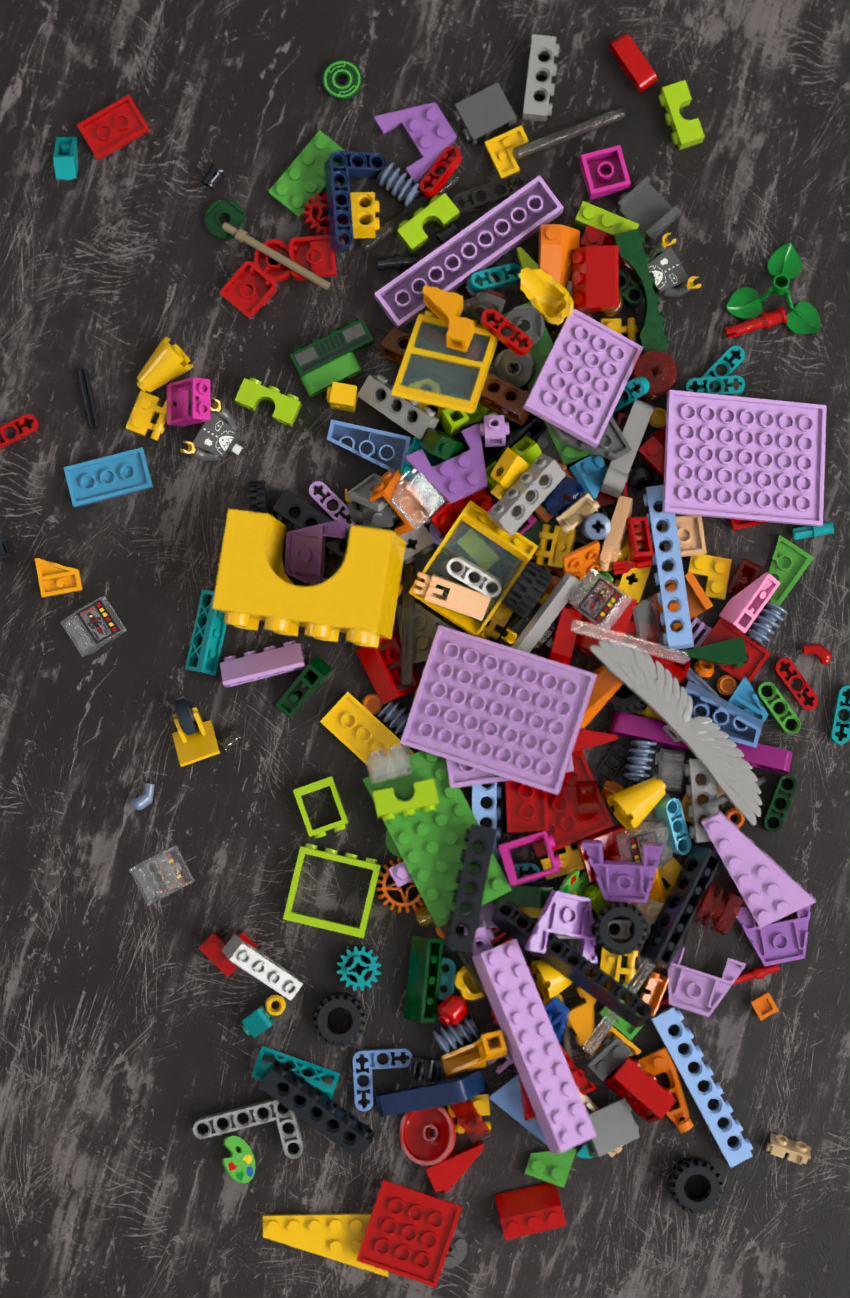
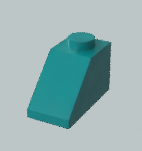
[53,137,78,180]
[241,1004,275,1038]

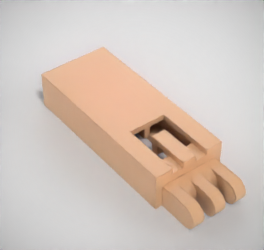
[600,496,633,571]
[411,572,491,621]

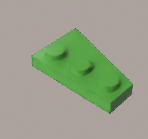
[768,535,814,606]

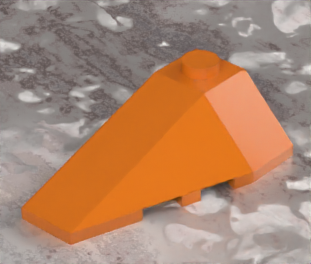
[539,224,580,289]
[580,665,624,729]

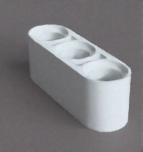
[447,556,503,597]

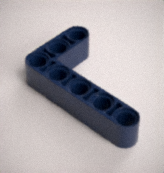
[324,151,386,254]
[375,1068,488,1117]

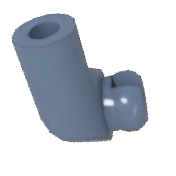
[131,783,155,810]

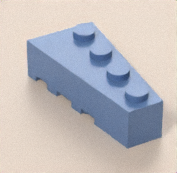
[327,419,412,472]
[685,680,763,748]
[488,1073,548,1146]

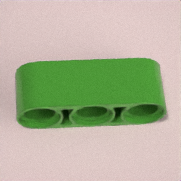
[301,352,362,397]
[755,682,801,734]

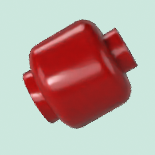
[437,994,468,1026]

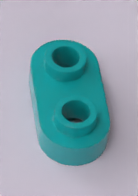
[438,958,456,1000]

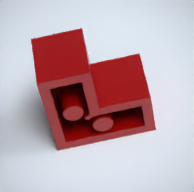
[199,931,259,977]

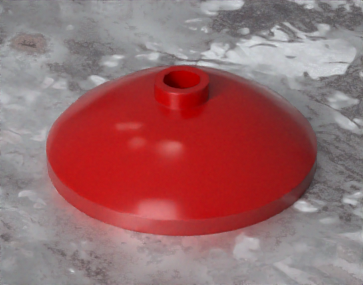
[399,1106,456,1166]

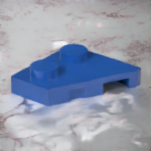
[544,996,570,1044]

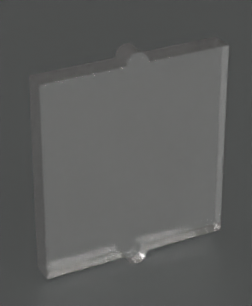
[632,596,661,642]

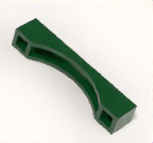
[612,229,670,355]

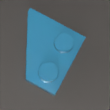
[569,454,608,499]
[727,676,769,723]

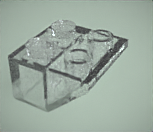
[389,467,446,530]
[365,743,414,784]

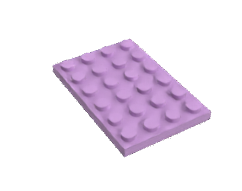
[523,308,643,448]

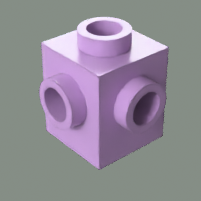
[480,413,509,447]
[464,919,495,955]

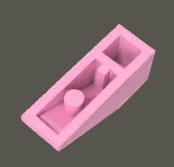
[719,572,781,633]

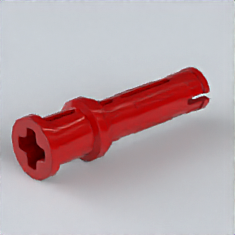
[724,305,788,340]

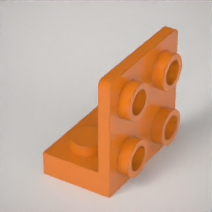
[553,540,601,580]

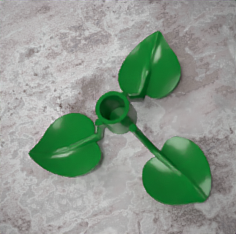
[726,243,821,335]

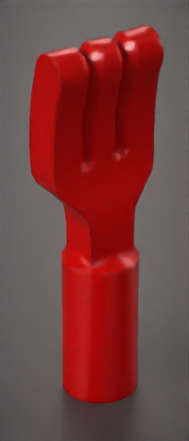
[611,558,653,575]

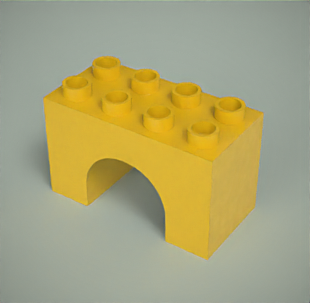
[212,509,406,648]

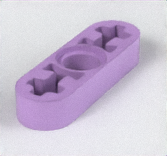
[309,481,356,529]

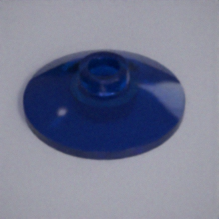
[544,477,585,517]

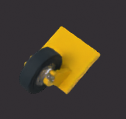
[172,698,220,767]

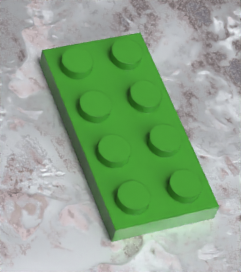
[268,131,345,219]

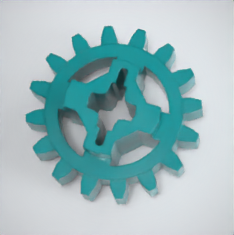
[337,946,381,991]

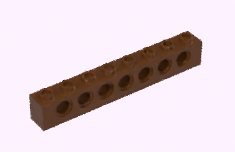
[380,327,531,425]

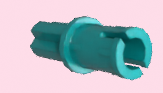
[792,521,834,540]

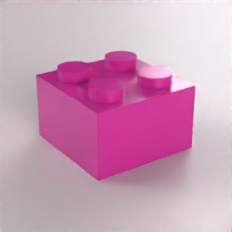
[579,145,631,200]

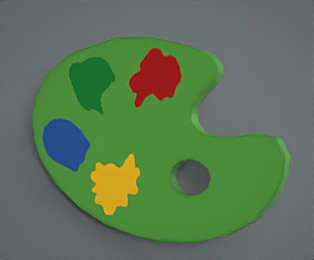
[558,869,590,896]
[222,1136,256,1183]

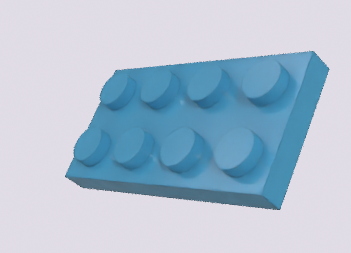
[63,447,153,508]

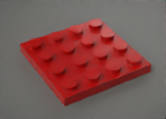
[527,750,614,858]
[356,1179,462,1288]

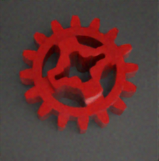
[302,192,344,236]

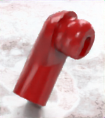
[802,644,832,665]

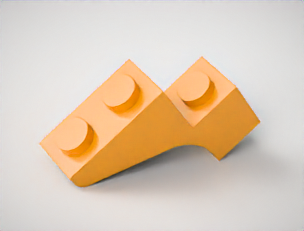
[423,285,475,353]
[567,976,607,1050]
[441,1030,507,1078]

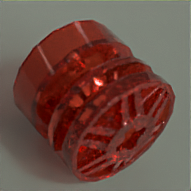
[631,350,677,399]
[693,882,743,936]

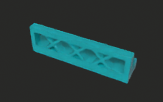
[185,590,227,676]
[251,1046,340,1099]

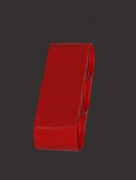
[609,33,658,92]

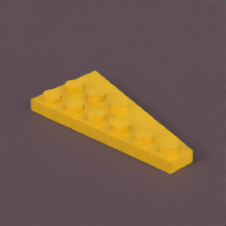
[263,1213,389,1277]

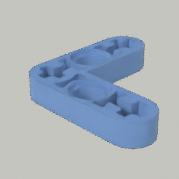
[353,1048,413,1112]

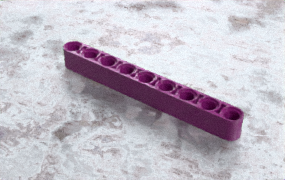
[610,712,793,774]

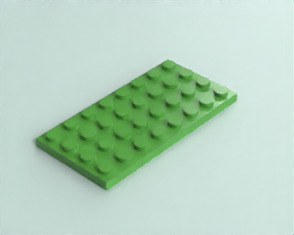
[363,750,512,928]

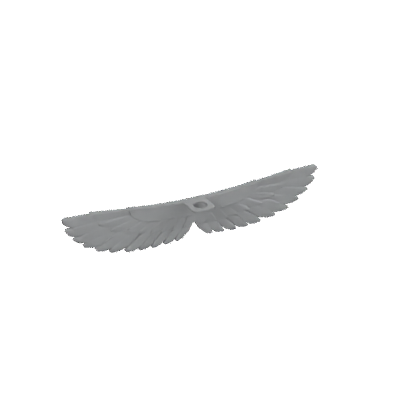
[589,640,762,826]

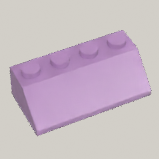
[220,641,306,688]

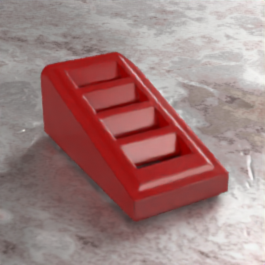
[627,517,654,561]

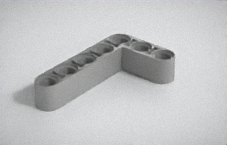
[600,399,655,498]
[193,1099,304,1159]

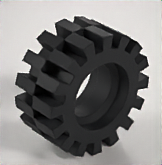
[248,480,267,514]

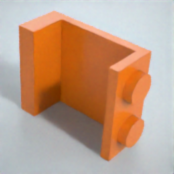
[369,469,428,536]
[647,572,713,631]

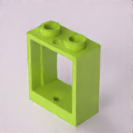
[293,776,349,839]

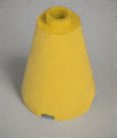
[137,337,193,392]
[607,777,666,831]
[530,952,579,1000]

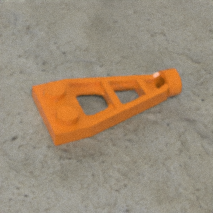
[636,1046,694,1133]

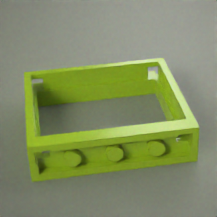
[283,843,381,938]

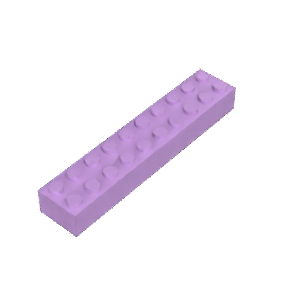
[374,175,564,330]
[472,939,597,1154]

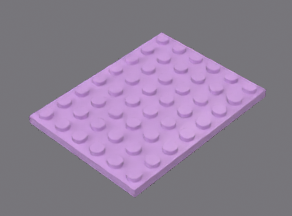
[662,390,827,527]
[400,625,597,795]

